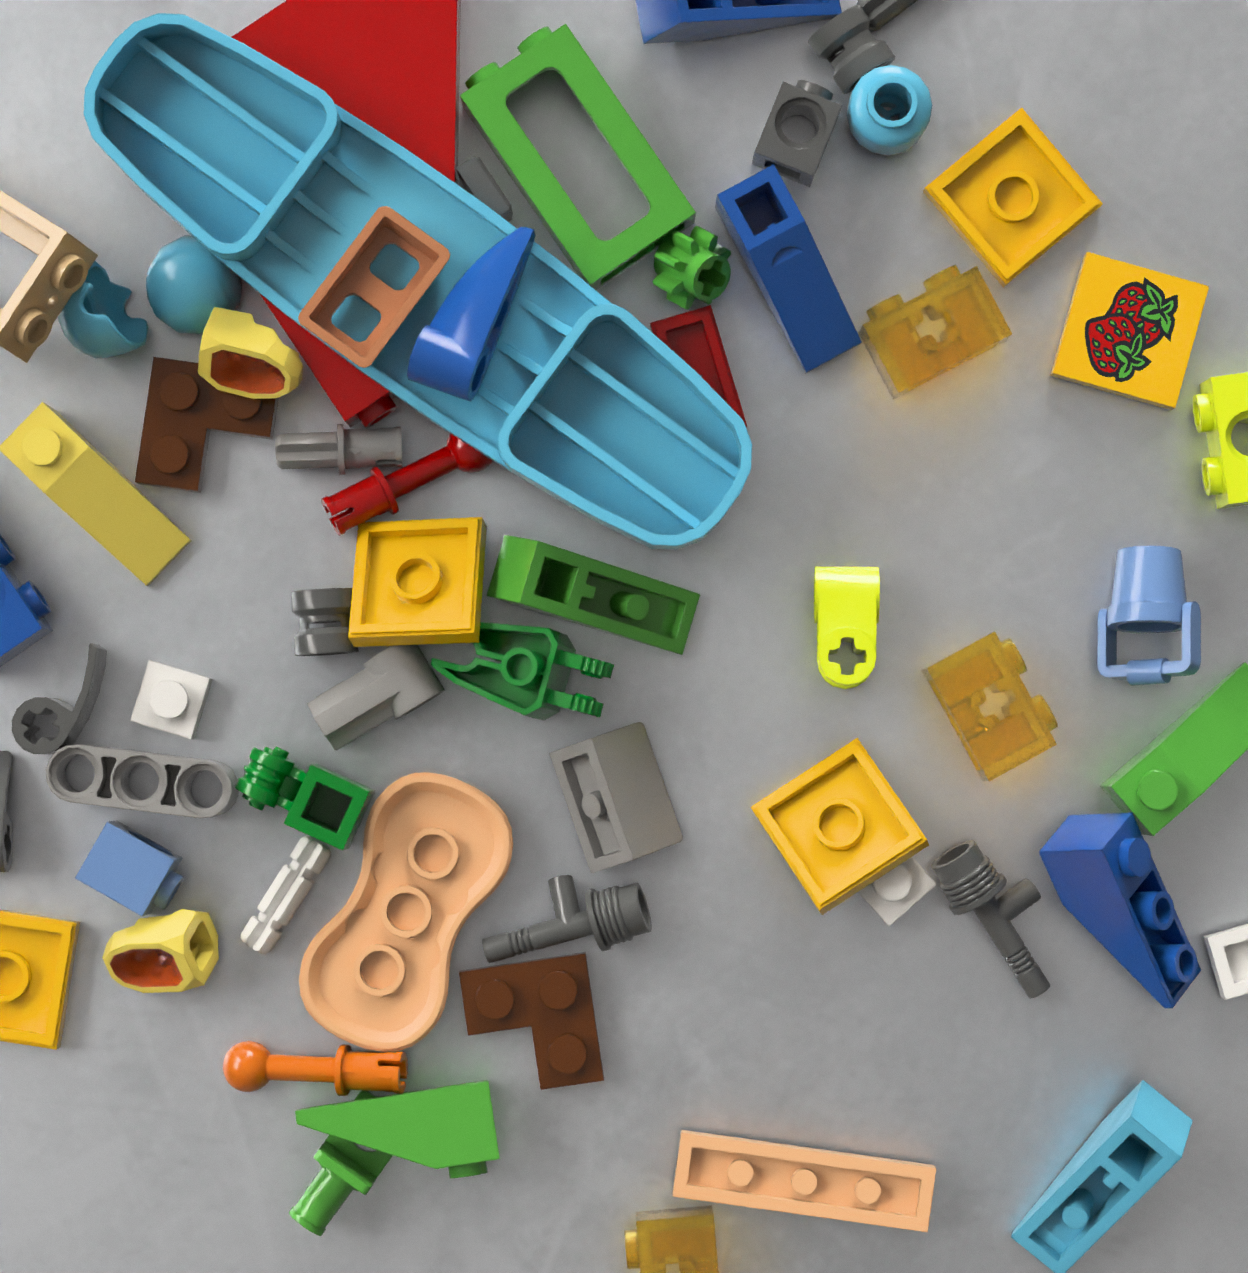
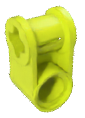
[814,566,880,689]

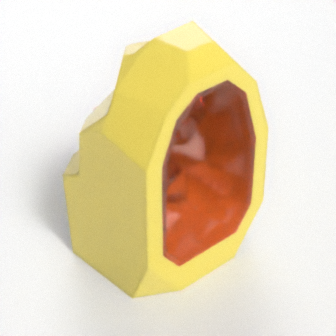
[198,307,303,399]
[102,909,219,993]

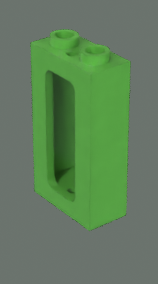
[460,23,696,290]

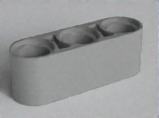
[46,745,239,818]

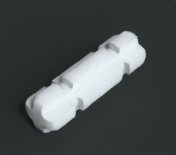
[240,836,331,955]

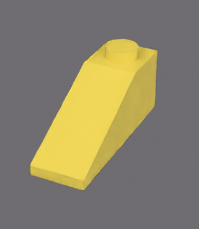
[0,402,192,586]

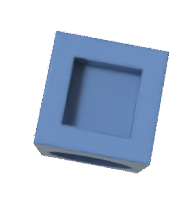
[75,821,184,916]

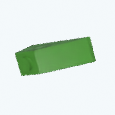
[486,535,700,655]
[1100,662,1248,836]
[295,1080,500,1179]

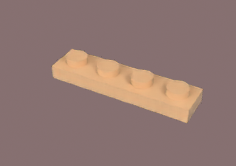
[672,1130,936,1232]

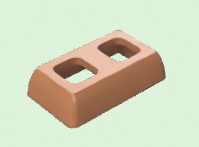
[298,206,450,368]

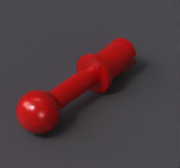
[321,434,493,536]

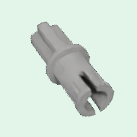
[275,424,403,475]

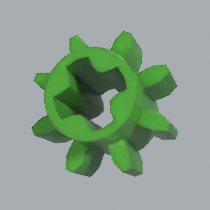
[653,226,731,310]

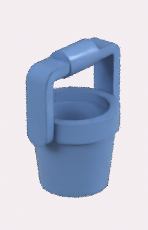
[1097,546,1201,686]

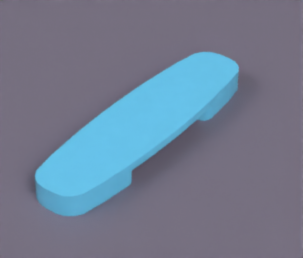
[84,13,752,550]

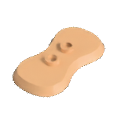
[299,772,513,1052]

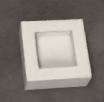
[130,660,213,739]
[858,857,937,926]
[1203,924,1248,1000]

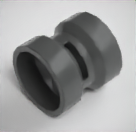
[808,5,895,94]
[291,588,359,656]

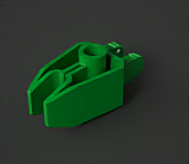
[430,622,614,721]

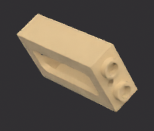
[0,190,98,363]

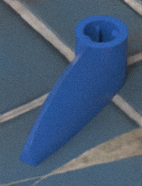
[407,227,536,402]

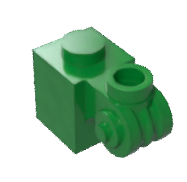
[235,746,376,851]

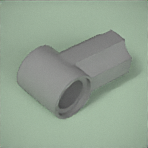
[307,645,445,750]

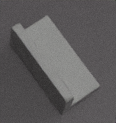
[549,722,683,873]

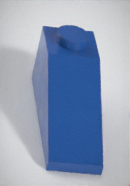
[635,0,842,44]

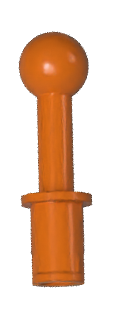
[223,1041,408,1096]

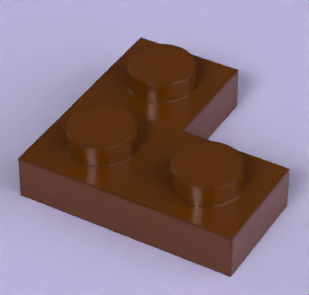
[135,357,279,493]
[459,952,604,1090]

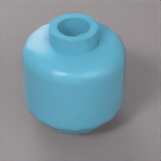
[846,65,933,155]

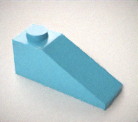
[1011,1080,1193,1273]

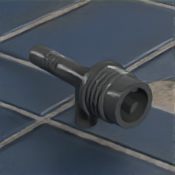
[931,840,1050,998]
[482,875,652,963]

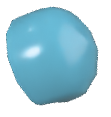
[146,235,242,334]
[58,261,148,359]

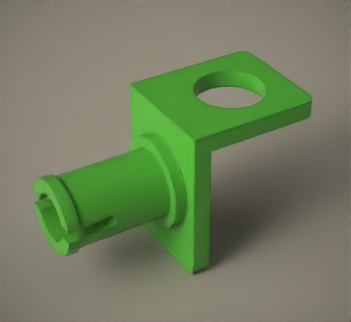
[289,1090,393,1236]

